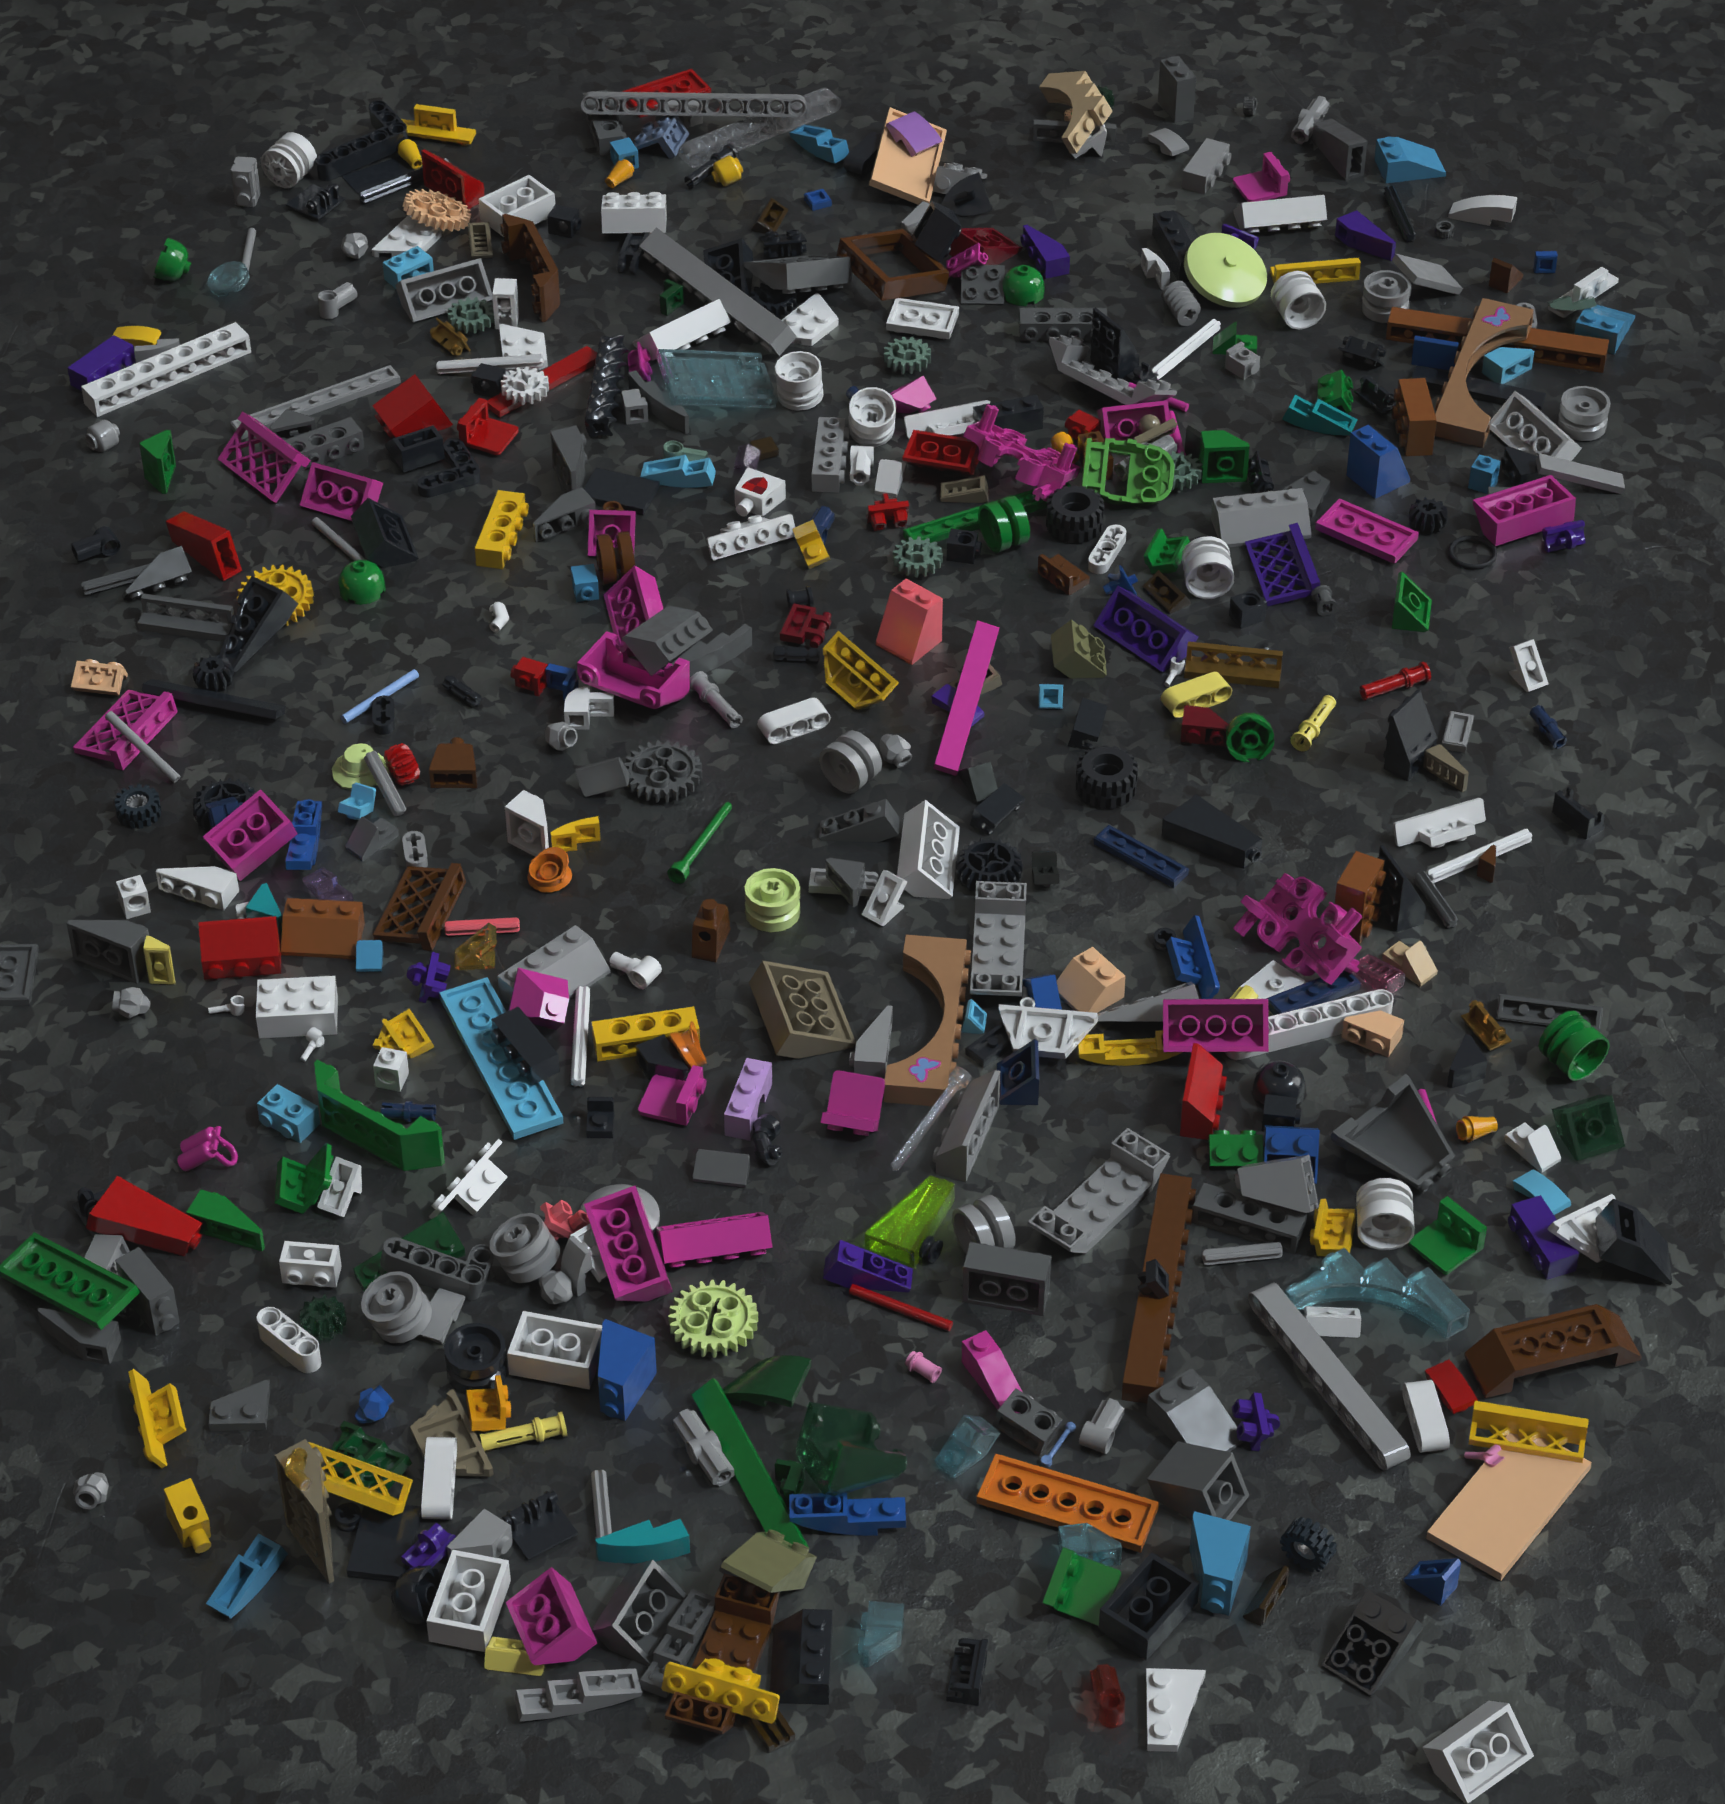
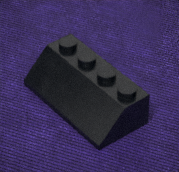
[1152,210,1199,283]

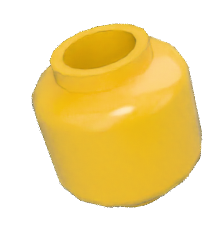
[711,155,744,187]

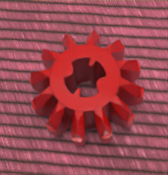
[384,743,420,786]

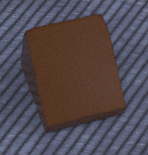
[1477,844,1496,883]

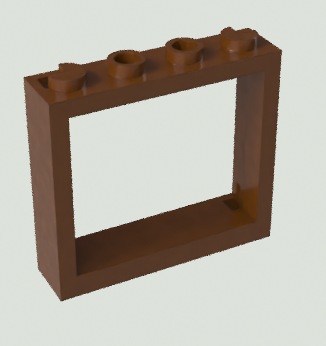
[836,229,949,301]

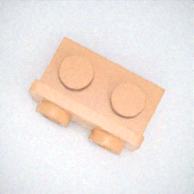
[71,659,128,696]

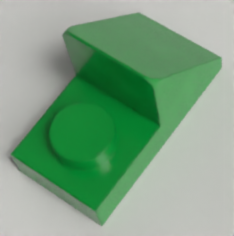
[1213,322,1257,355]

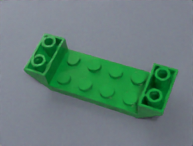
[314,1059,445,1171]

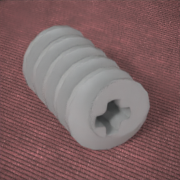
[1161,281,1201,326]

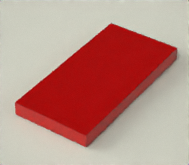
[622,69,711,118]

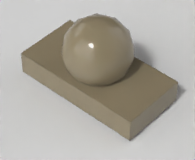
[1134,414,1177,444]

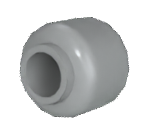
[85,420,120,452]

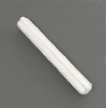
[1150,319,1221,380]
[436,354,544,374]
[1426,829,1532,883]
[571,986,590,1087]

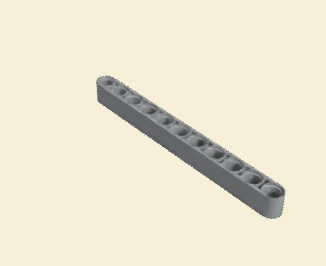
[581,91,806,117]

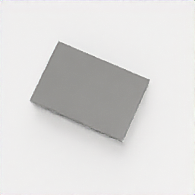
[1392,254,1463,295]

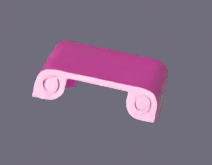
[577,631,690,709]

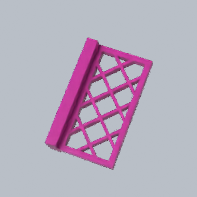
[218,411,311,503]
[73,690,178,770]

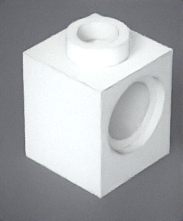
[116,875,151,919]
[373,1047,409,1092]

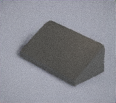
[575,757,630,797]
[693,1149,750,1188]

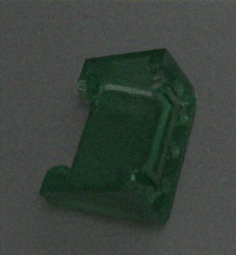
[796,1402,907,1496]

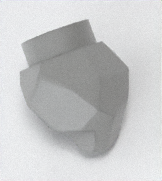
[341,233,368,259]
[544,722,577,751]
[879,734,912,768]
[112,987,150,1018]
[539,1270,573,1304]
[73,1472,109,1509]

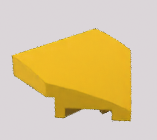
[373,1008,434,1058]

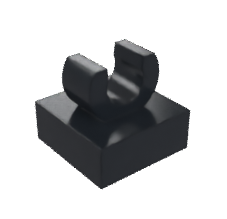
[1126,362,1157,385]
[1138,1259,1169,1299]

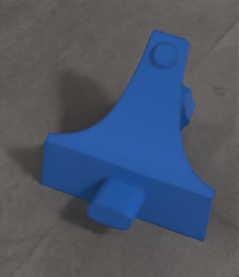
[1103,565,1138,596]

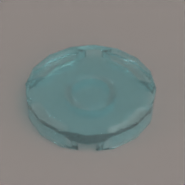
[207,261,250,296]

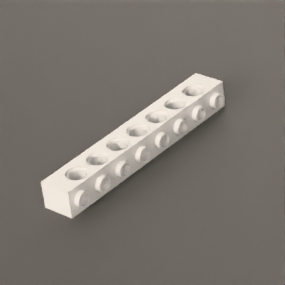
[81,322,251,417]

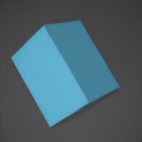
[1039,684,1063,709]
[961,999,987,1034]

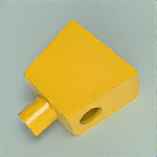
[164,1478,211,1553]

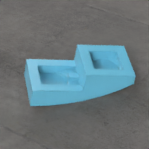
[1513,1169,1571,1215]

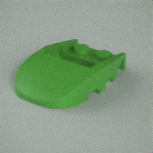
[1081,438,1175,506]

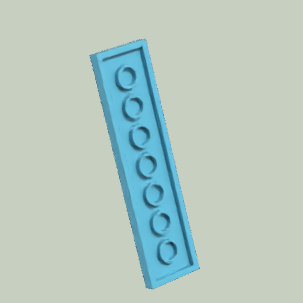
[439,977,564,1140]

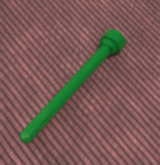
[667,802,732,884]

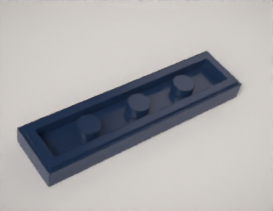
[1094,825,1189,888]
[1266,970,1361,1015]

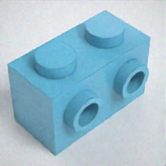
[383,246,434,289]
[257,1084,321,1143]

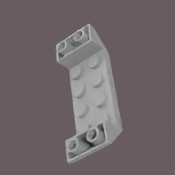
[1049,335,1177,405]
[970,881,1027,996]
[1028,1128,1170,1253]

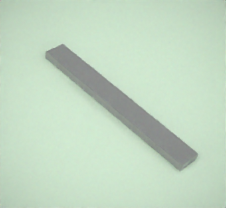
[230,365,401,440]

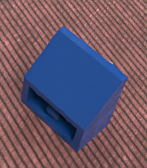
[1263,1125,1320,1184]

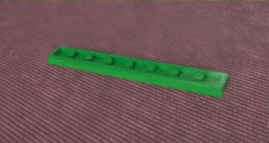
[903,482,1071,543]
[691,1378,810,1549]

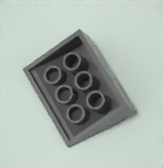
[744,255,852,294]

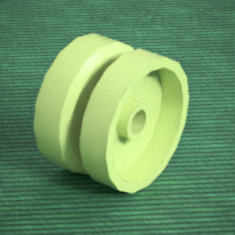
[744,868,800,932]

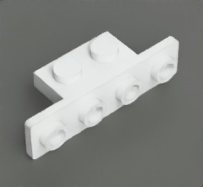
[1548,267,1619,318]
[904,400,990,438]
[707,514,795,560]
[1393,798,1486,848]
[429,1139,507,1219]

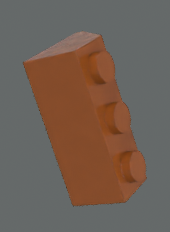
[281,898,365,959]

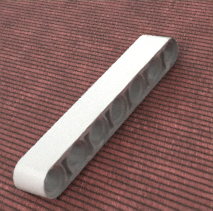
[1225,989,1394,1060]

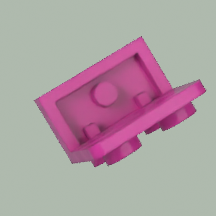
[1233,152,1290,202]
[638,1065,707,1126]
[821,1070,885,1136]

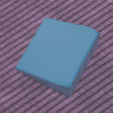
[356,940,383,972]

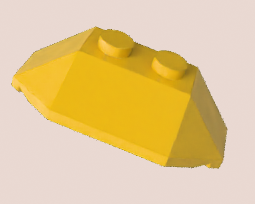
[823,631,899,710]

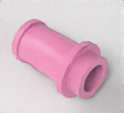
[905,1351,942,1383]

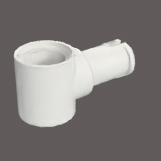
[610,952,662,989]

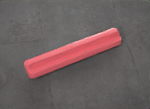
[445,917,520,936]

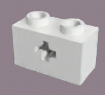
[492,278,519,329]

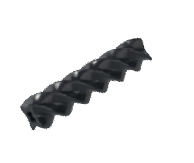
[585,334,629,438]

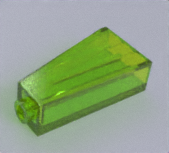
[865,1175,955,1269]

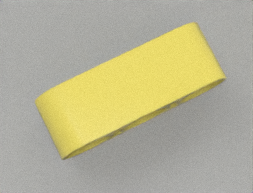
[1161,672,1232,718]

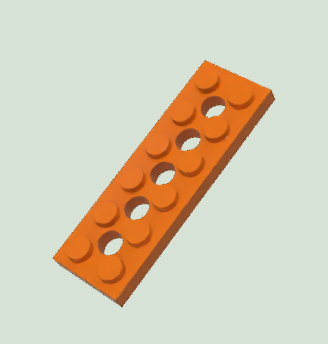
[976,1454,1159,1553]

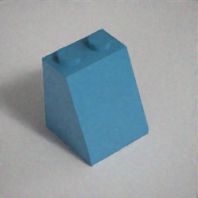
[1189,1511,1251,1616]

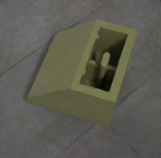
[1051,619,1107,679]

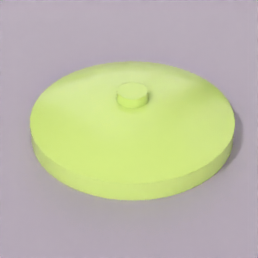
[1184,233,1267,308]

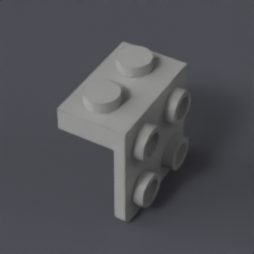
[933,162,987,194]

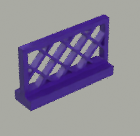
[1245,523,1320,606]

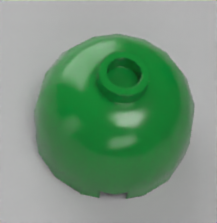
[153,237,191,282]
[1002,265,1045,306]
[338,560,386,605]
[1225,713,1274,762]

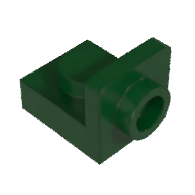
[659,279,684,316]
[775,1459,805,1507]

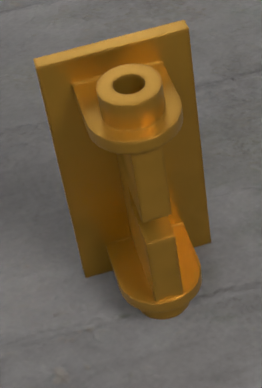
[430,318,471,355]
[1461,1000,1512,1051]

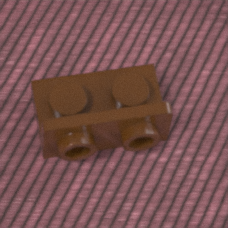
[1038,554,1090,595]

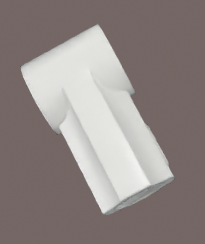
[850,446,874,486]

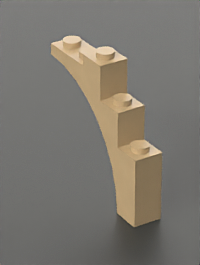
[1039,71,1113,154]

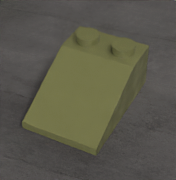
[721,1529,817,1593]

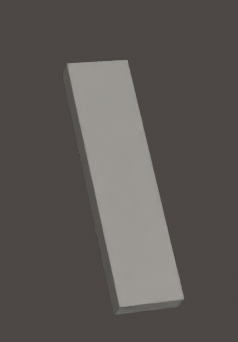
[1536,453,1625,494]

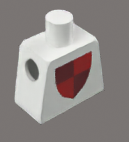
[735,467,786,516]

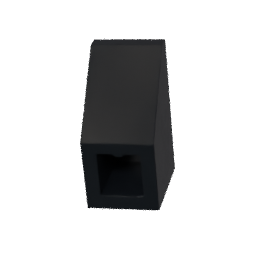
[1501,446,1545,486]
[636,1034,690,1081]

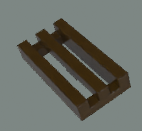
[745,1709,795,1753]

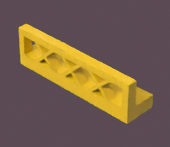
[1270,258,1361,284]
[1468,1401,1589,1463]
[308,1442,413,1516]

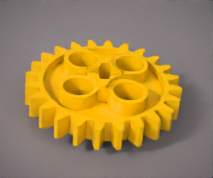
[237,565,314,626]

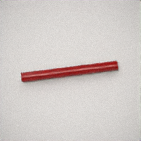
[849,1284,953,1331]

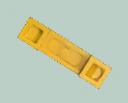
[1078,1030,1183,1066]

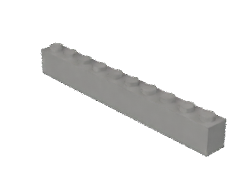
[640,227,797,356]

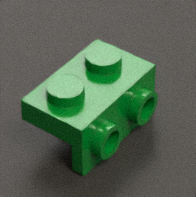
[1318,369,1353,413]
[1144,529,1190,574]
[1208,1130,1263,1168]

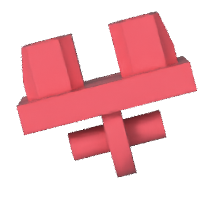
[540,1200,590,1241]

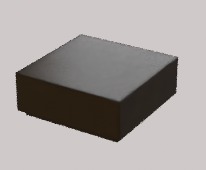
[750,436,779,461]

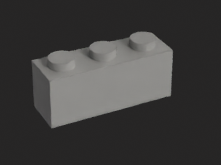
[1182,138,1231,194]

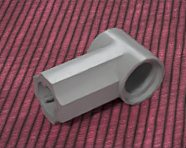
[318,282,357,319]
[1079,1398,1125,1454]

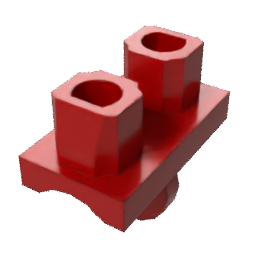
[866,493,909,531]

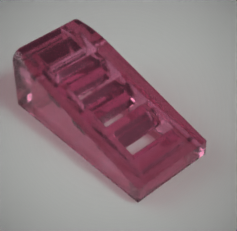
[1353,954,1405,994]

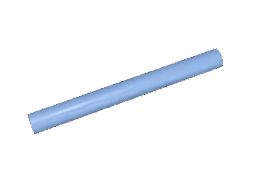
[340,669,419,724]

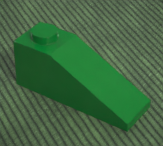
[186,1189,265,1251]

